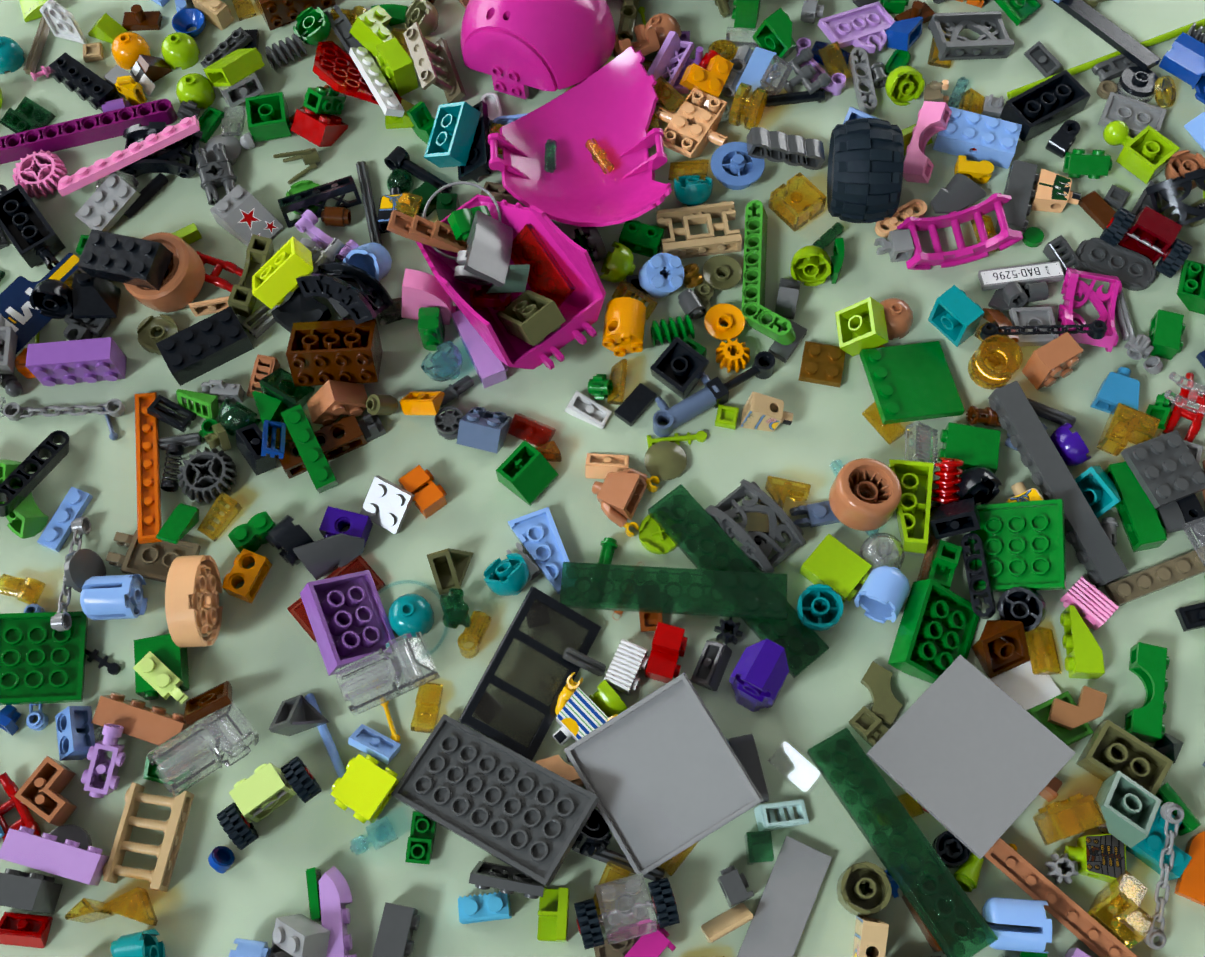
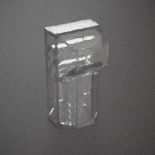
[335,632,440,716]
[147,700,259,797]

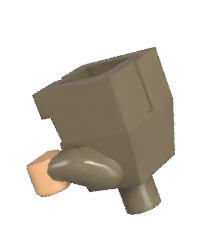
[924,80,949,105]

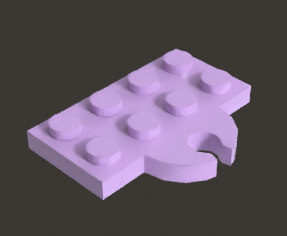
[818,1,896,53]

